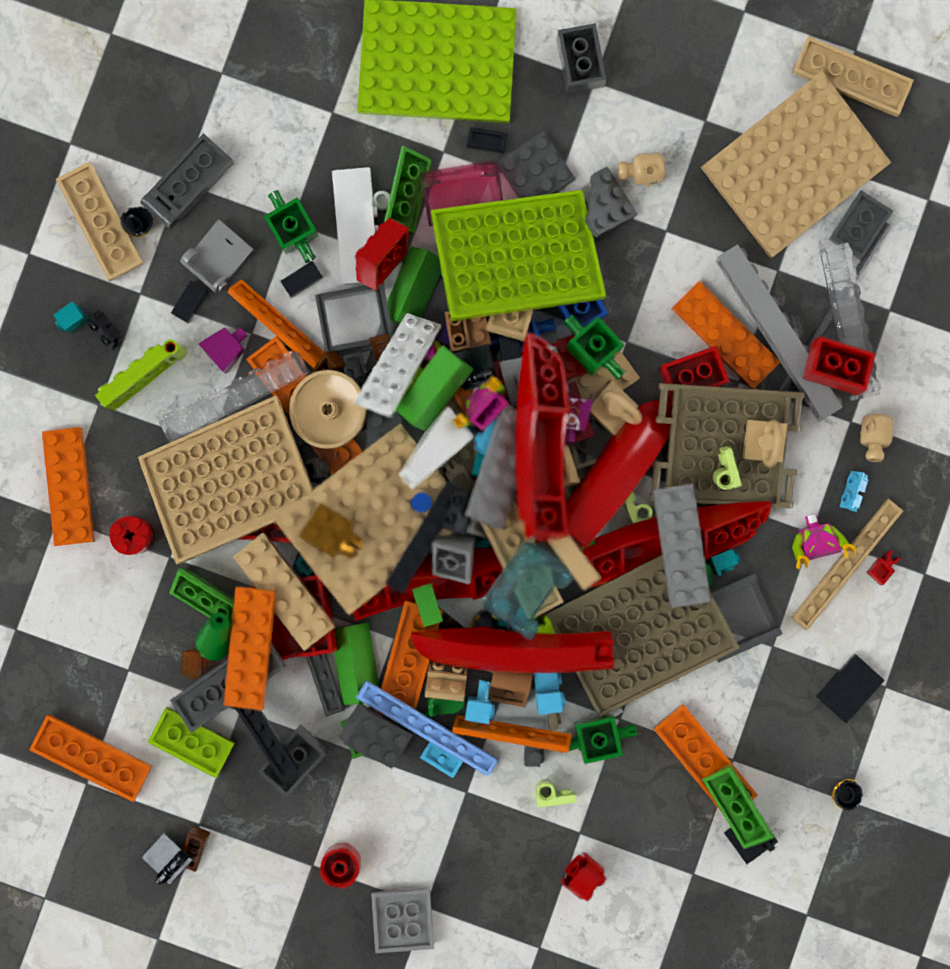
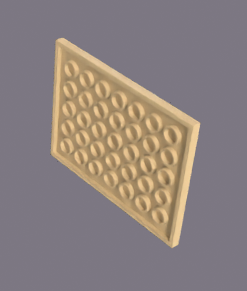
[701,71,891,258]
[138,395,313,564]
[274,423,453,615]

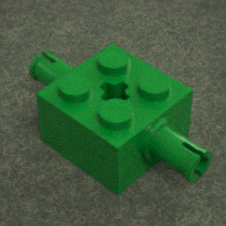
[264,190,319,263]
[563,314,626,380]
[561,714,638,764]

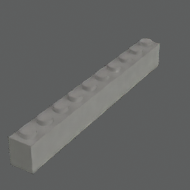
[716,244,843,421]

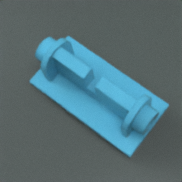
[839,471,869,512]

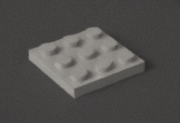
[371,888,434,953]

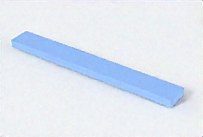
[356,680,498,776]

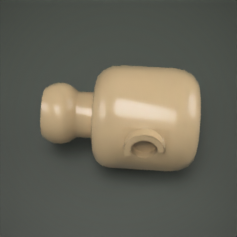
[618,152,665,187]
[860,413,894,462]

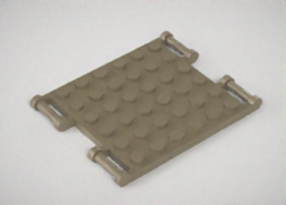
[649,383,805,508]

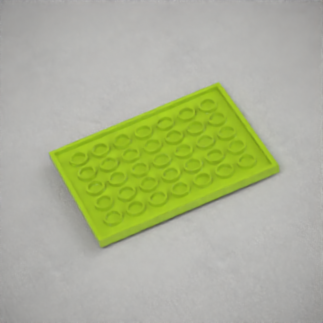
[357,0,516,123]
[430,190,606,321]

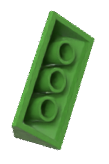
[384,146,432,233]
[387,247,442,325]
[395,345,474,431]
[169,567,234,628]
[334,622,380,705]
[702,764,774,849]

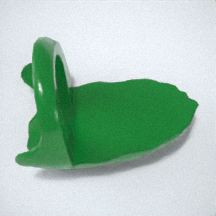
[424,697,465,717]

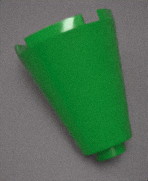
[195,613,231,661]

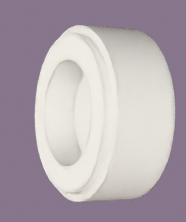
[373,191,390,211]

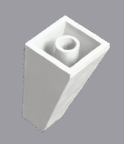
[399,407,474,489]

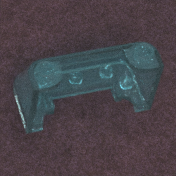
[483,542,574,641]

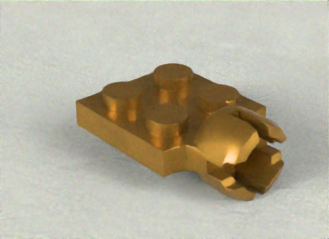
[299,503,364,559]

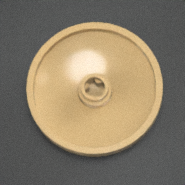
[289,370,367,449]

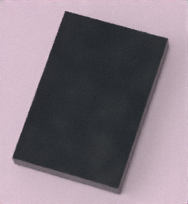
[816,654,885,724]

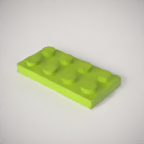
[147,707,236,778]

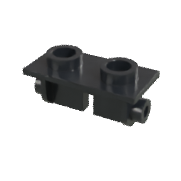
[88,310,123,350]

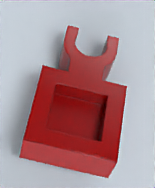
[866,550,901,586]

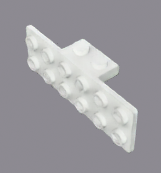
[332,167,379,284]
[355,313,441,417]

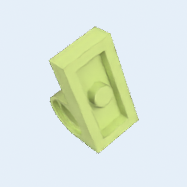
[712,446,742,490]
[623,491,653,524]
[536,780,577,807]

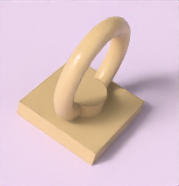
[589,380,642,435]
[742,419,787,467]

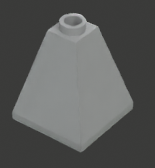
[433,532,476,584]

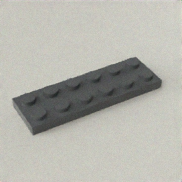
[170,643,287,733]

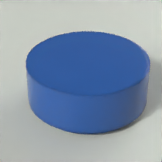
[411,493,432,513]

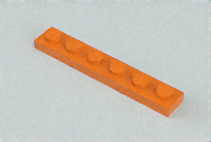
[227,279,325,368]
[452,715,572,753]

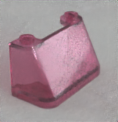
[420,161,503,226]

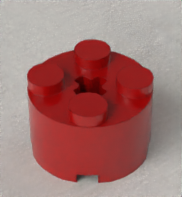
[110,516,154,555]
[320,843,361,888]
[561,852,606,902]

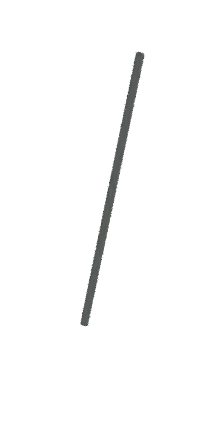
[777,223,891,391]

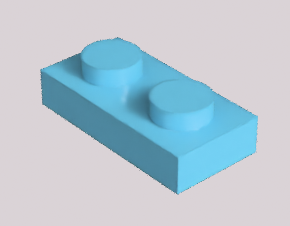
[420,742,463,778]

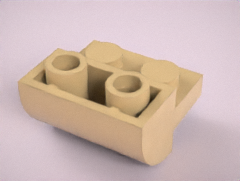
[425,661,468,702]

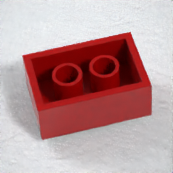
[355,218,408,291]
[803,336,876,396]
[658,346,730,402]

